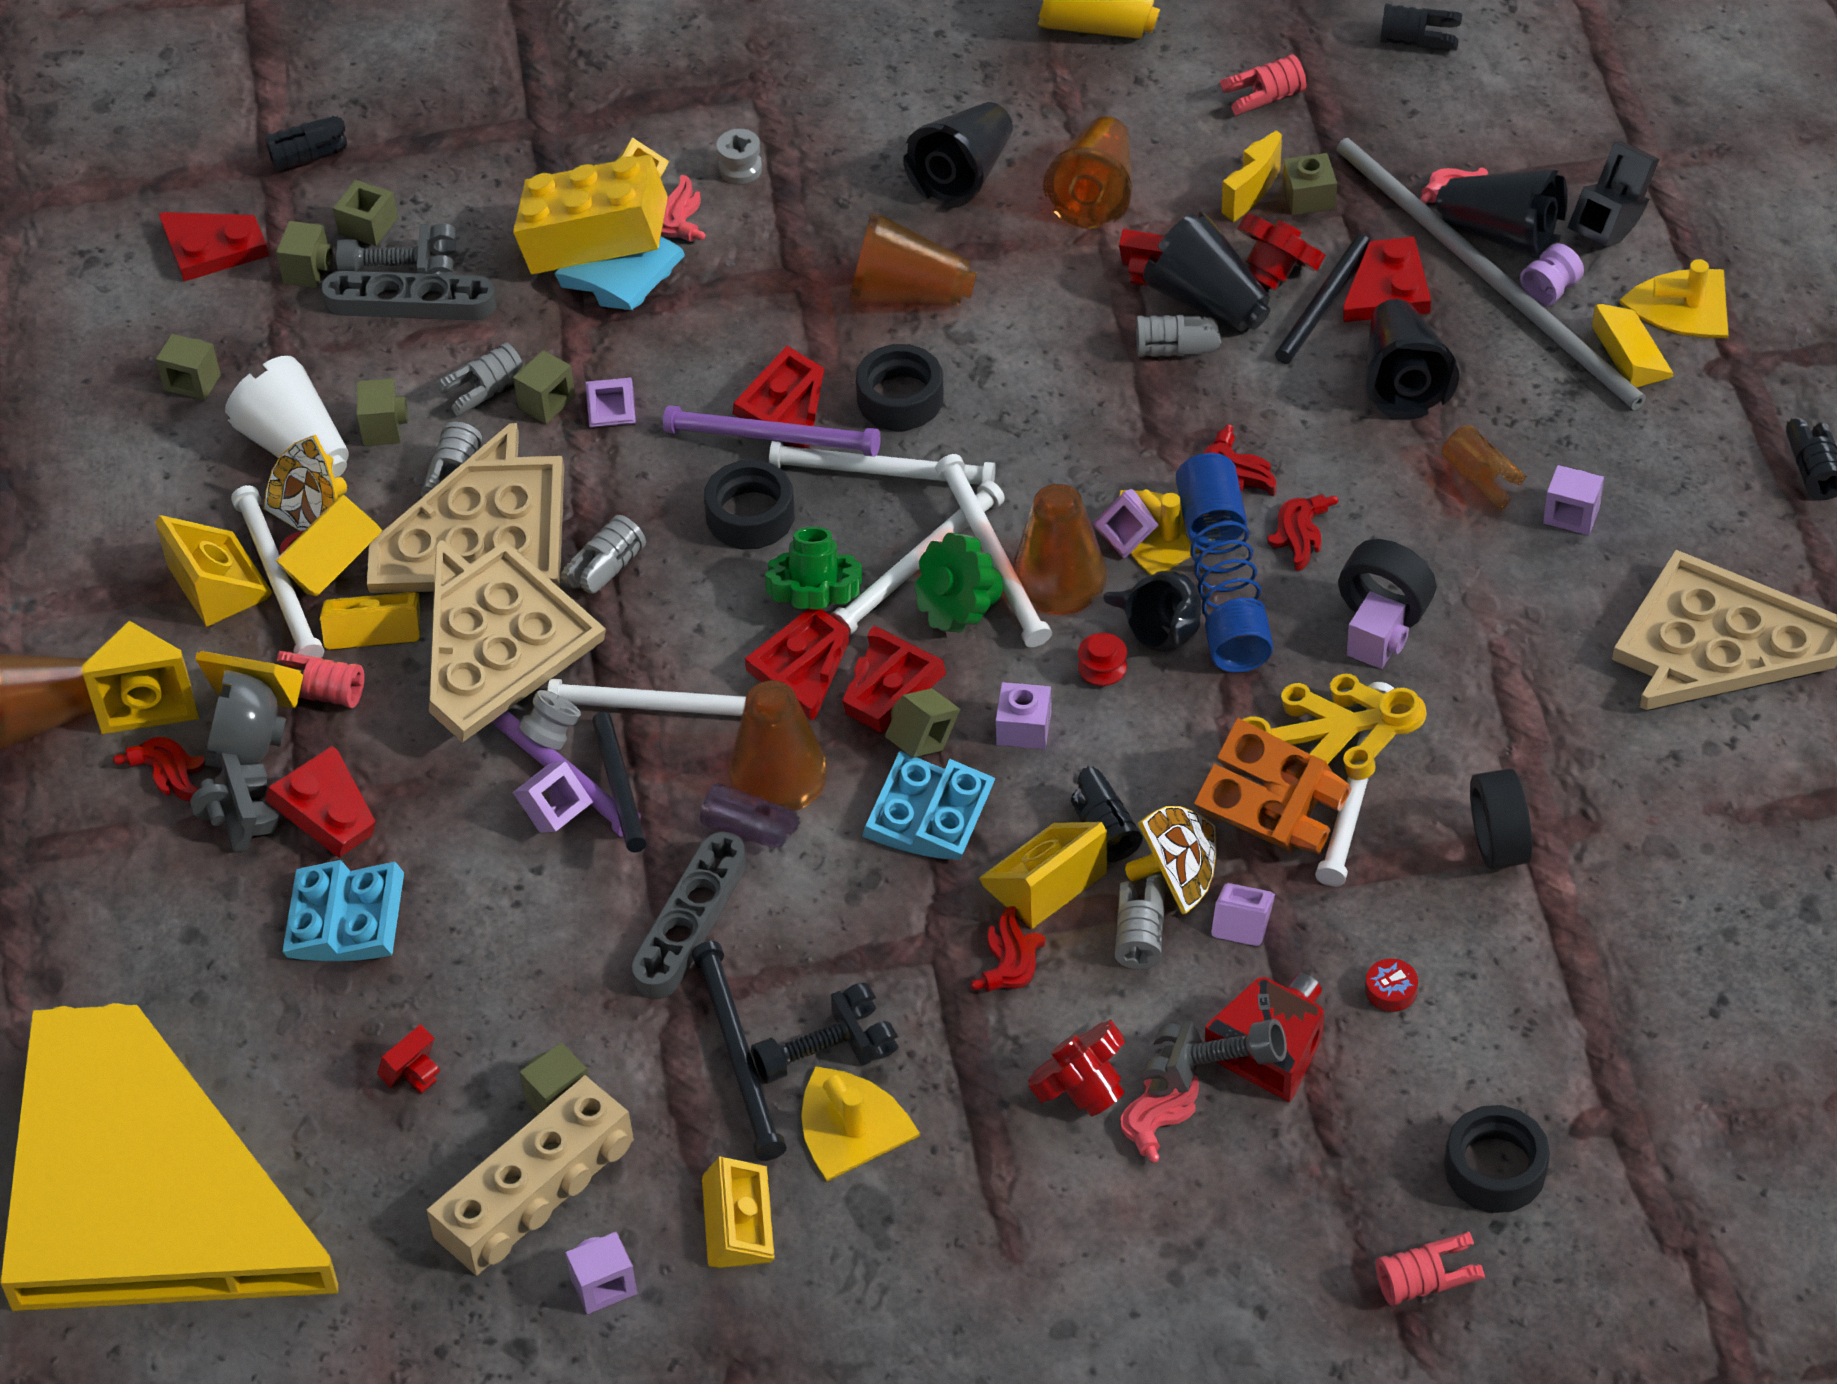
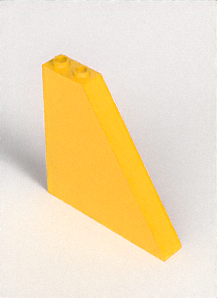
[1,1003,338,1311]

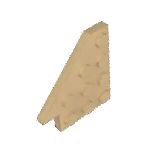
[367,423,564,593]
[429,540,606,743]
[1612,550,1837,710]

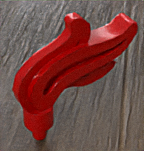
[1204,424,1276,496]
[1267,494,1339,571]
[113,737,205,802]
[970,906,1046,992]

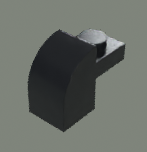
[1567,141,1660,246]

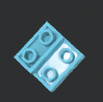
[554,237,685,310]
[862,750,996,860]
[282,860,404,961]

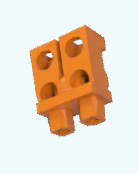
[1194,717,1352,854]

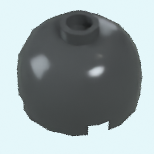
[204,670,286,769]

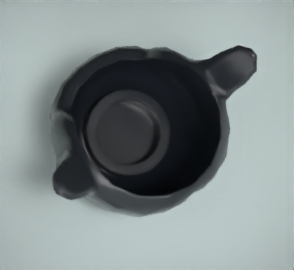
[1103,570,1201,651]

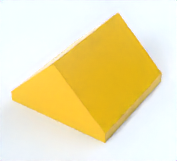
[155,515,272,627]
[82,621,199,734]
[979,822,1107,930]

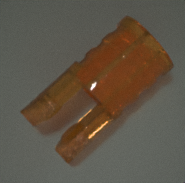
[1442,425,1527,510]

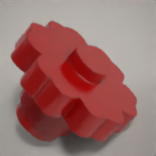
[1237,213,1326,291]
[1027,1020,1125,1117]

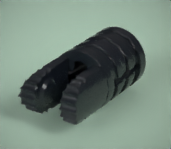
[1380,3,1463,51]
[264,116,347,173]
[1786,418,1837,500]
[1071,766,1143,862]

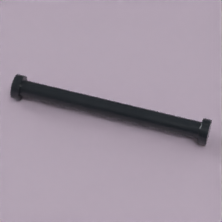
[692,941,787,1161]

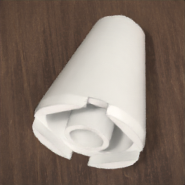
[225,356,349,478]

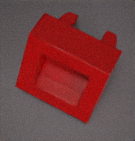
[1119,229,1165,286]
[377,1024,440,1094]

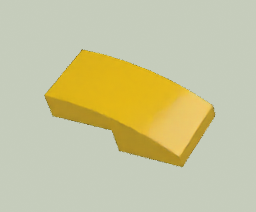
[1222,130,1282,222]

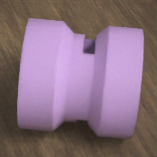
[1520,243,1584,306]

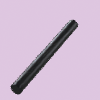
[1275,234,1371,364]
[592,712,646,853]

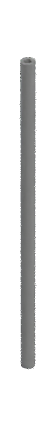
[1337,138,1646,410]

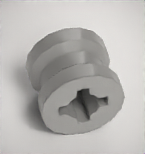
[716,129,762,185]
[519,690,581,750]

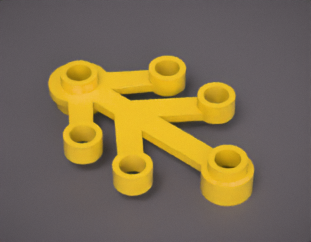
[1242,673,1427,780]

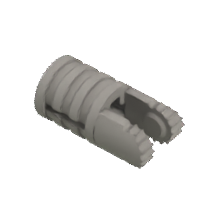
[1136,315,1222,357]
[435,342,524,416]
[421,422,482,497]
[560,515,646,594]
[1115,875,1166,969]

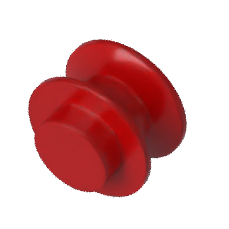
[1078,633,1127,686]

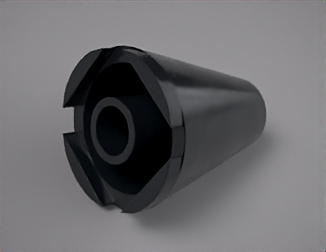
[903,102,1013,208]
[1436,169,1568,259]
[1143,211,1271,332]
[1365,299,1459,419]

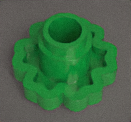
[765,527,862,609]
[914,532,1003,633]

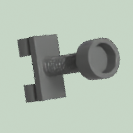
[336,223,457,275]
[1141,1019,1287,1096]

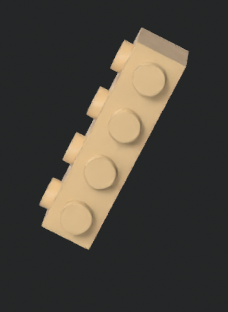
[426,1075,634,1276]

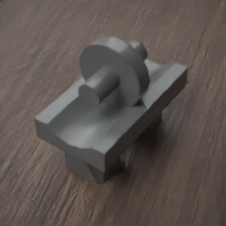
[190,752,279,851]

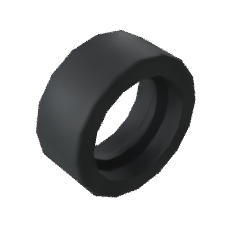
[856,344,944,431]
[704,460,795,549]
[1337,539,1437,628]
[1470,768,1532,869]
[1444,1105,1550,1213]

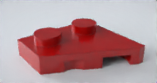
[159,212,269,282]
[1343,236,1431,322]
[732,346,824,449]
[745,608,849,721]
[842,625,946,733]
[265,746,376,858]

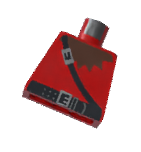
[1205,973,1324,1103]

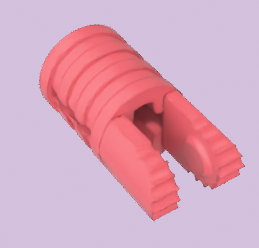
[1219,54,1306,116]
[277,650,365,708]
[1376,1231,1485,1306]

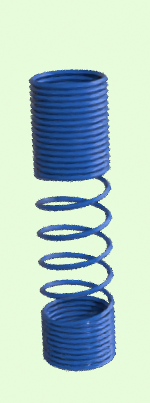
[1176,453,1273,672]

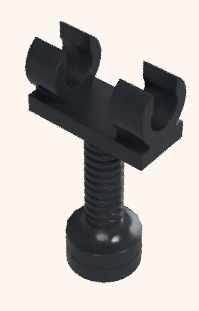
[751,983,899,1084]

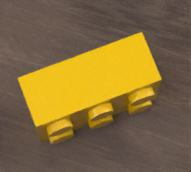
[513,154,668,275]

